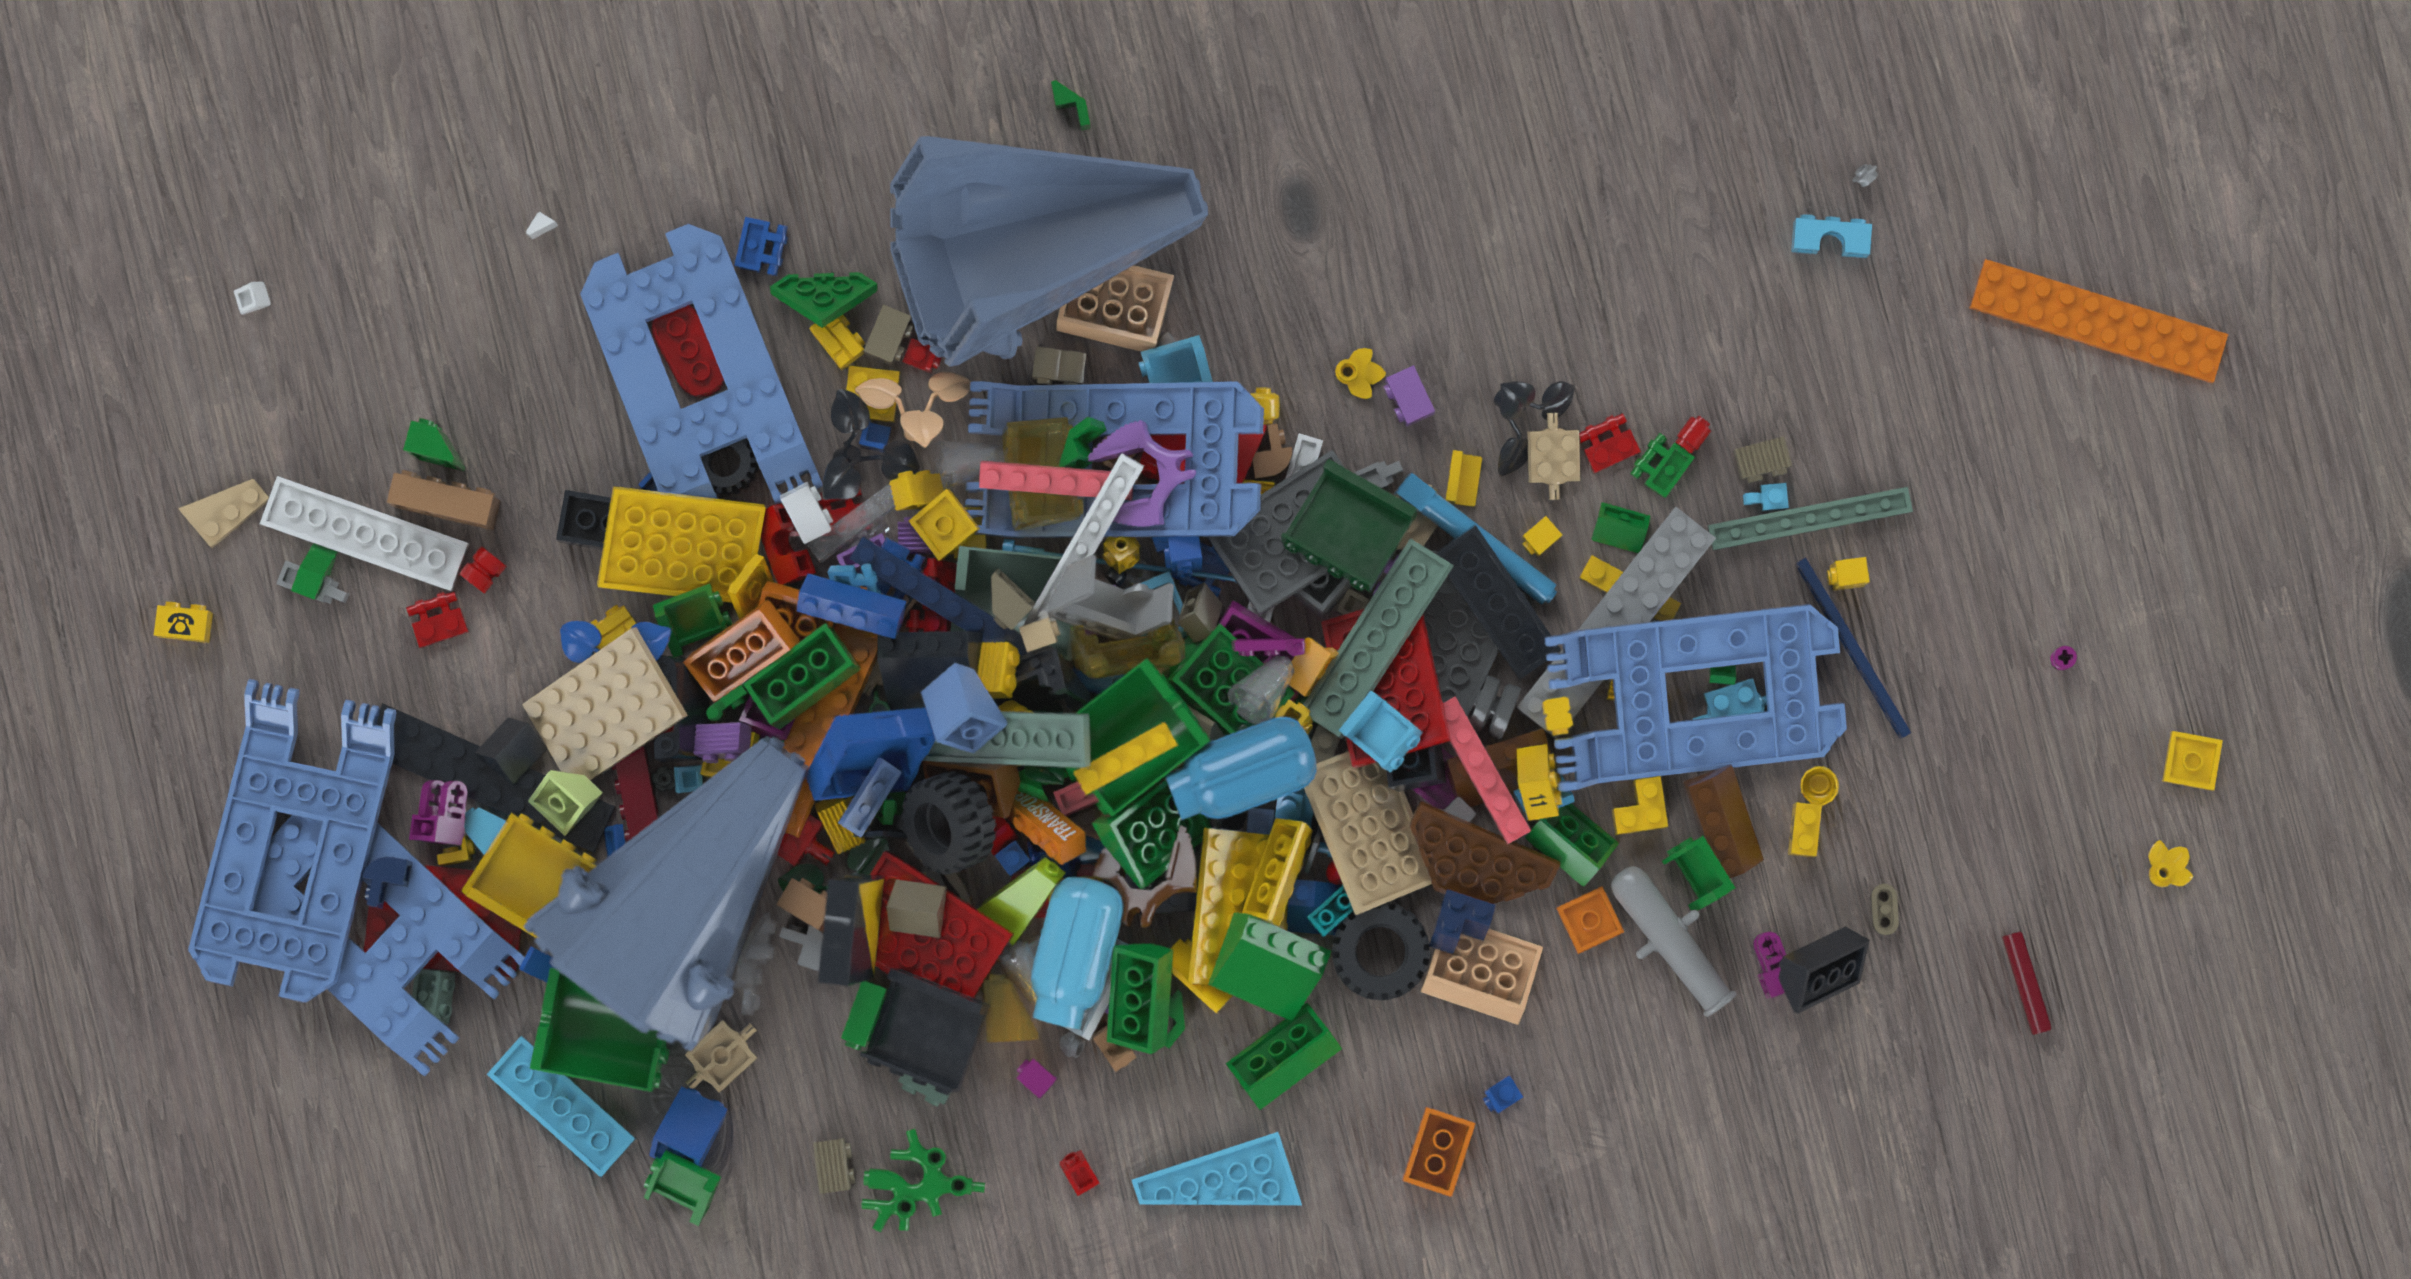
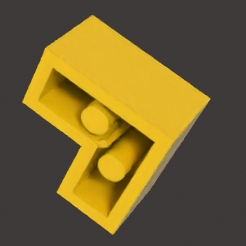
[1611,776,1668,835]

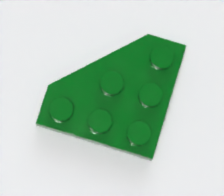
[770,272,878,328]

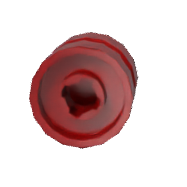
[459,546,507,594]

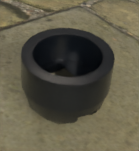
[1104,567,1126,587]

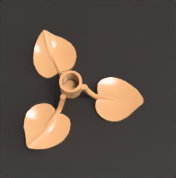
[855,372,971,448]

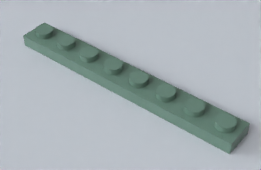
[1707,487,1913,551]

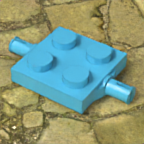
[1693,678,1767,720]

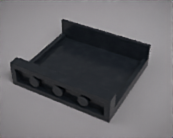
[860,968,990,1095]

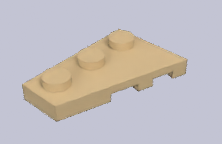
[179,479,269,548]

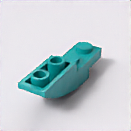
[1307,885,1354,937]

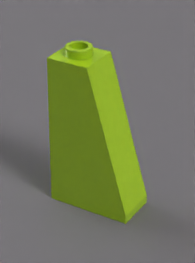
[977,858,1065,945]

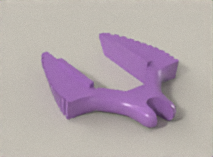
[1088,420,1196,527]

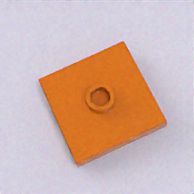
[1556,886,1624,954]

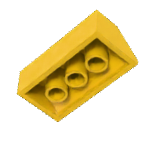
[1242,818,1313,927]

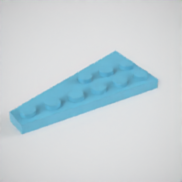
[1132,1132,1302,1205]

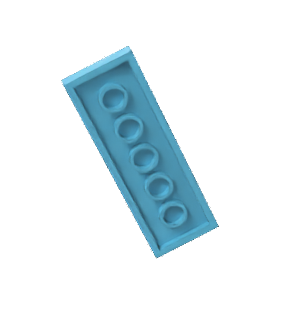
[487,1036,636,1177]

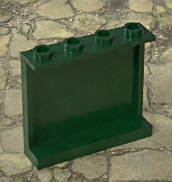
[1281,459,1417,592]

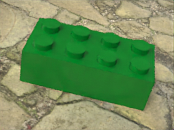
[743,623,861,730]

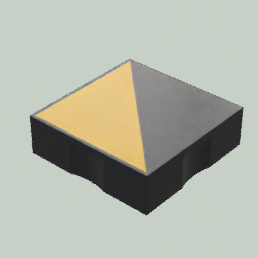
[818,873,885,987]

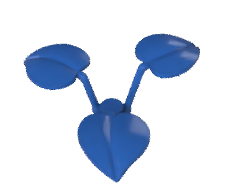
[560,621,671,663]

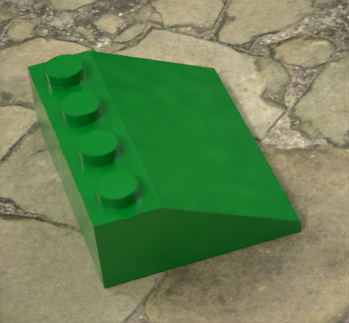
[1167,624,1295,736]
[1092,767,1212,889]
[1208,912,1331,1021]

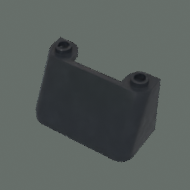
[992,646,1091,711]
[654,655,711,763]

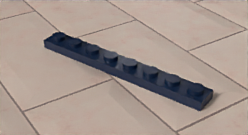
[849,536,1034,656]

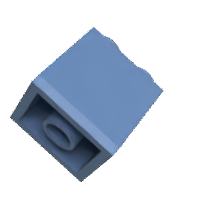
[921,663,1008,754]

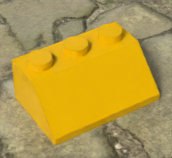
[1171,939,1232,1014]

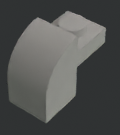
[779,924,823,971]

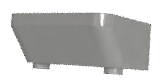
[1048,555,1174,641]

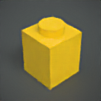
[1522,516,1562,557]

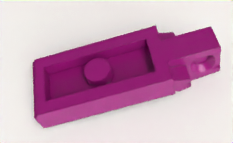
[1232,638,1305,656]

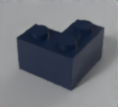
[1429,889,1496,954]

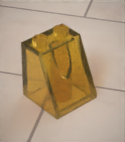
[984,974,1041,1043]

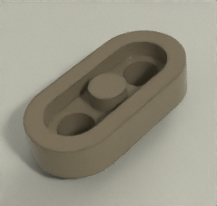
[1870,884,1899,935]

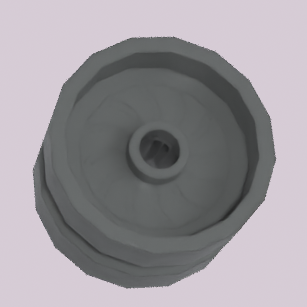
[1469,675,1521,740]

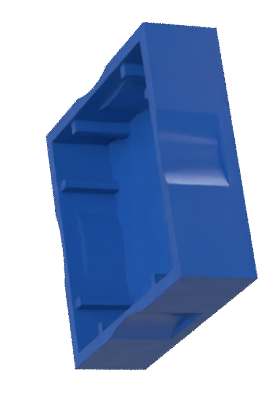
[806,708,936,801]

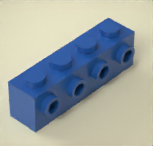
[796,574,906,639]

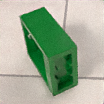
[841,981,888,1051]

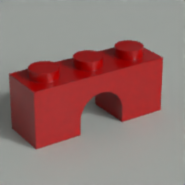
[761,503,816,585]

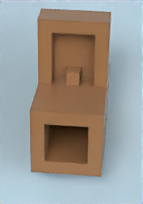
[1252,424,1292,481]
[1091,1013,1137,1072]

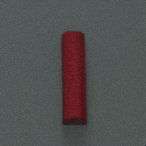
[2002,931,2052,1035]

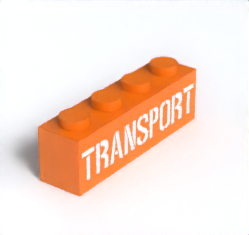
[1006,790,1086,865]

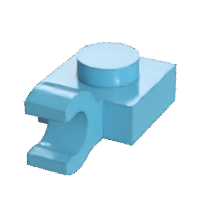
[1743,483,1789,511]

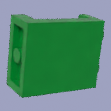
[653,583,732,657]
[1662,836,1735,911]
[643,1150,721,1226]

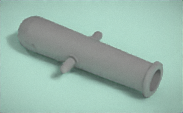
[1611,866,1737,1017]

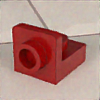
[902,338,942,374]
[1059,1150,1100,1196]

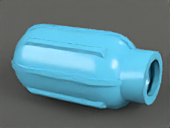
[1031,877,1124,1029]

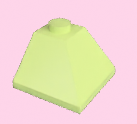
[528,770,603,836]

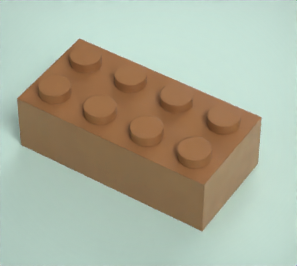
[387,470,501,531]

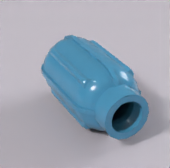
[1165,717,1317,820]

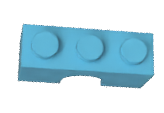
[1791,215,1872,258]

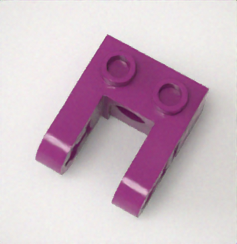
[409,780,467,845]
[1753,932,1786,999]

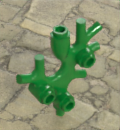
[861,1129,985,1233]

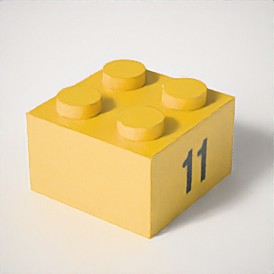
[1517,744,1562,821]

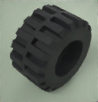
[701,438,759,496]

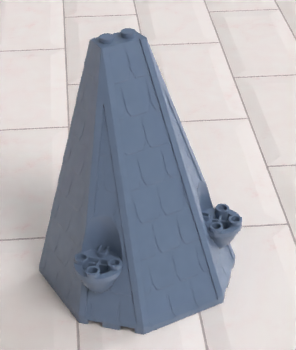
[890,136,1208,367]
[524,736,809,1051]

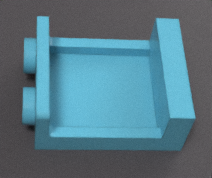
[1138,335,1213,383]
[1338,691,1423,772]

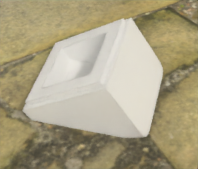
[526,212,558,239]
[234,282,270,314]

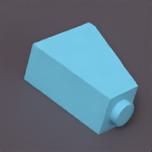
[464,807,506,855]

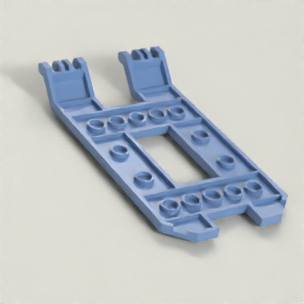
[580,224,823,504]
[965,381,1264,538]
[1545,604,1847,791]
[188,679,396,1003]
[253,815,525,1076]

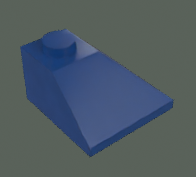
[1287,880,1341,935]

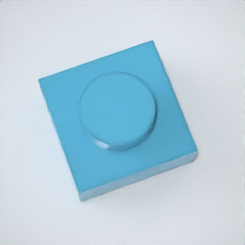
[674,765,703,793]

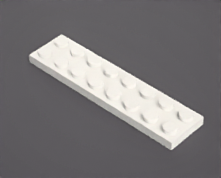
[260,476,470,592]

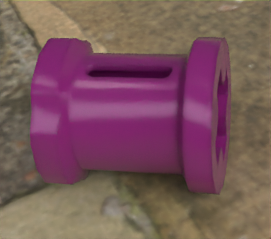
[2050,646,2077,671]

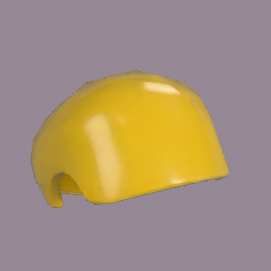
[1800,766,1839,806]

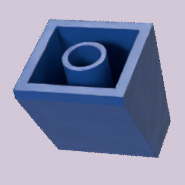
[649,1086,727,1167]

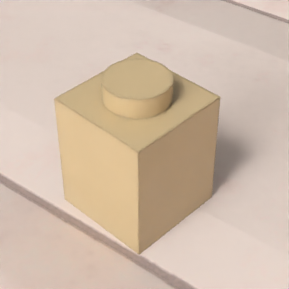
[1019,617,1061,652]

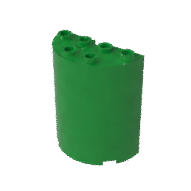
[1067,658,1210,817]
[530,968,670,1092]

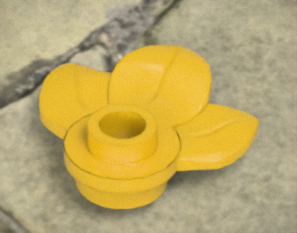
[1335,348,1386,399]
[2148,840,2193,887]

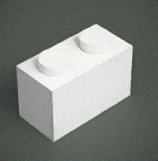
[780,482,833,544]

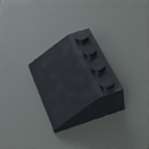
[877,631,983,711]

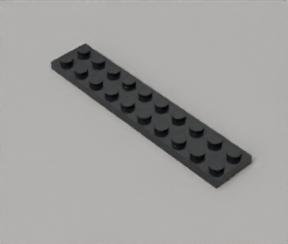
[377,703,616,853]

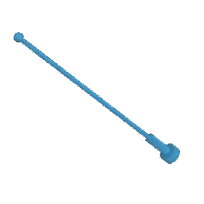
[1002,539,1238,584]

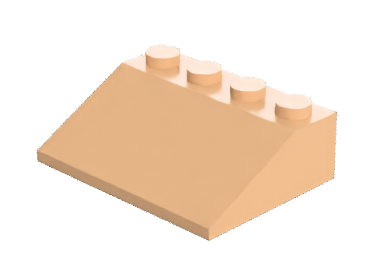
[1056,265,1174,352]
[1421,929,1543,1025]

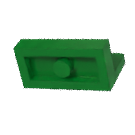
[1591,502,1650,553]

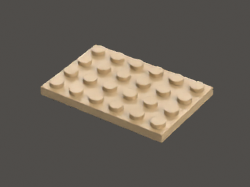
[522,627,688,781]
[1304,751,1432,915]

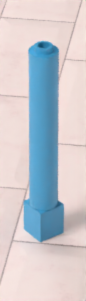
[1394,473,1557,604]

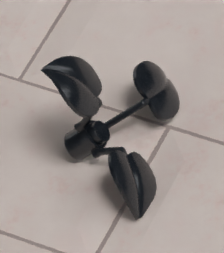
[1494,381,1574,476]
[822,389,920,500]

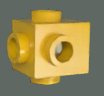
[1102,537,1140,574]
[1275,700,1313,735]

